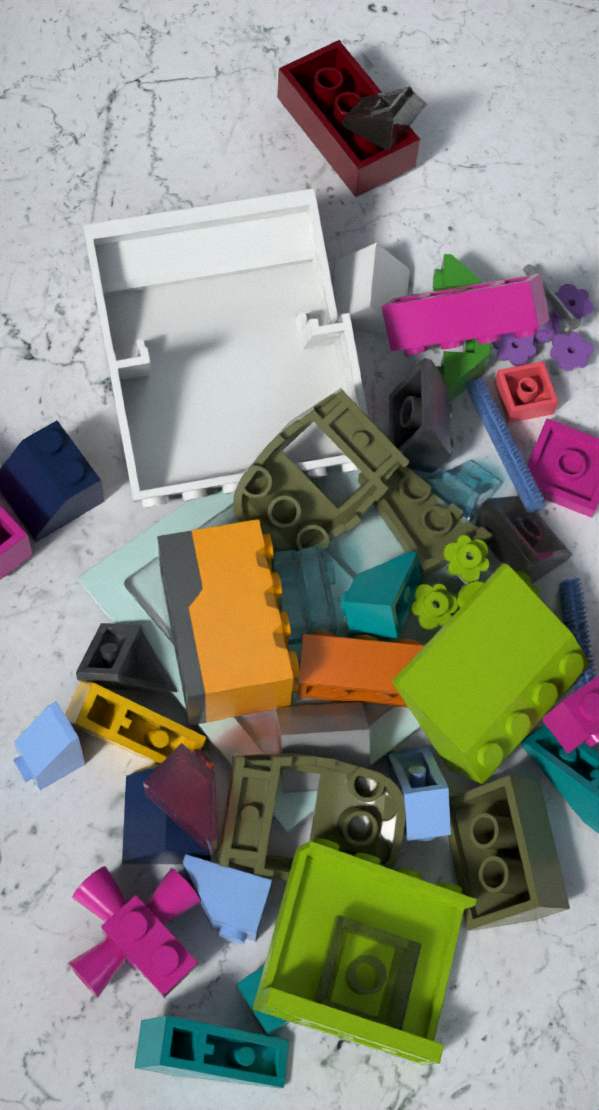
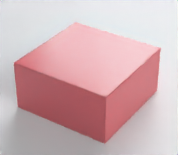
[494,361,558,423]

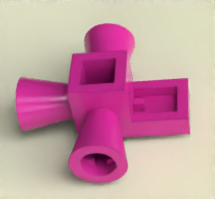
[67,866,201,998]

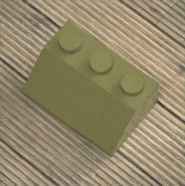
[447,775,570,931]

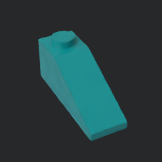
[522,725,599,834]
[134,1015,289,1089]

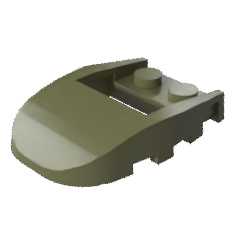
[233,388,409,561]
[216,753,406,881]

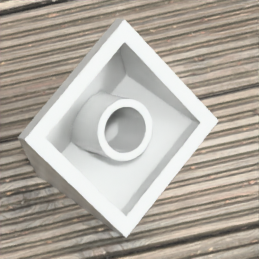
[333,243,410,334]

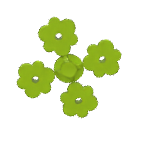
[410,535,539,630]

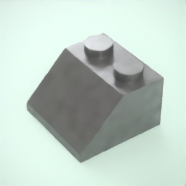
[389,358,454,473]

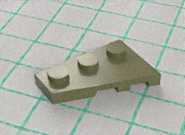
[358,464,493,577]

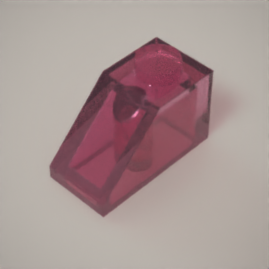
[143,743,217,855]

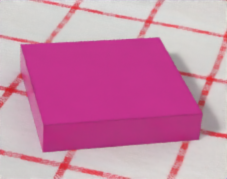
[527,418,599,518]

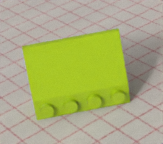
[391,564,590,784]

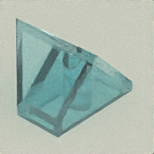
[420,459,503,522]

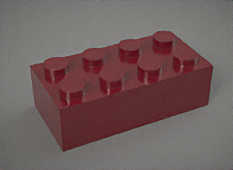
[277,40,420,197]

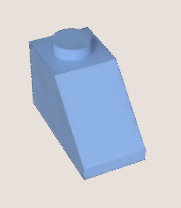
[13,701,85,791]
[387,747,451,841]
[183,854,272,944]

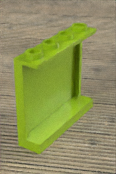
[252,838,477,1065]

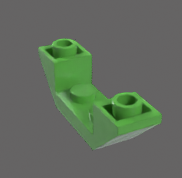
[433,254,490,402]

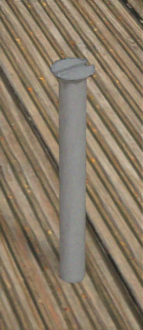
[523,264,581,331]

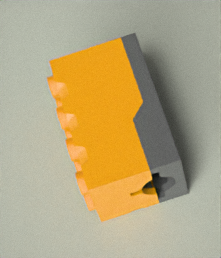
[157,519,300,726]

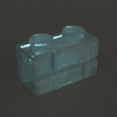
[272,546,343,645]

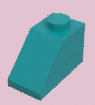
[341,552,423,638]

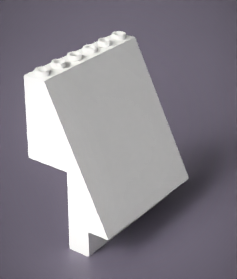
[83,188,368,508]

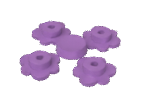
[492,284,594,371]

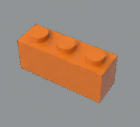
[297,631,425,708]

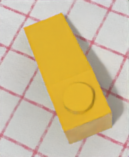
[65,682,206,765]

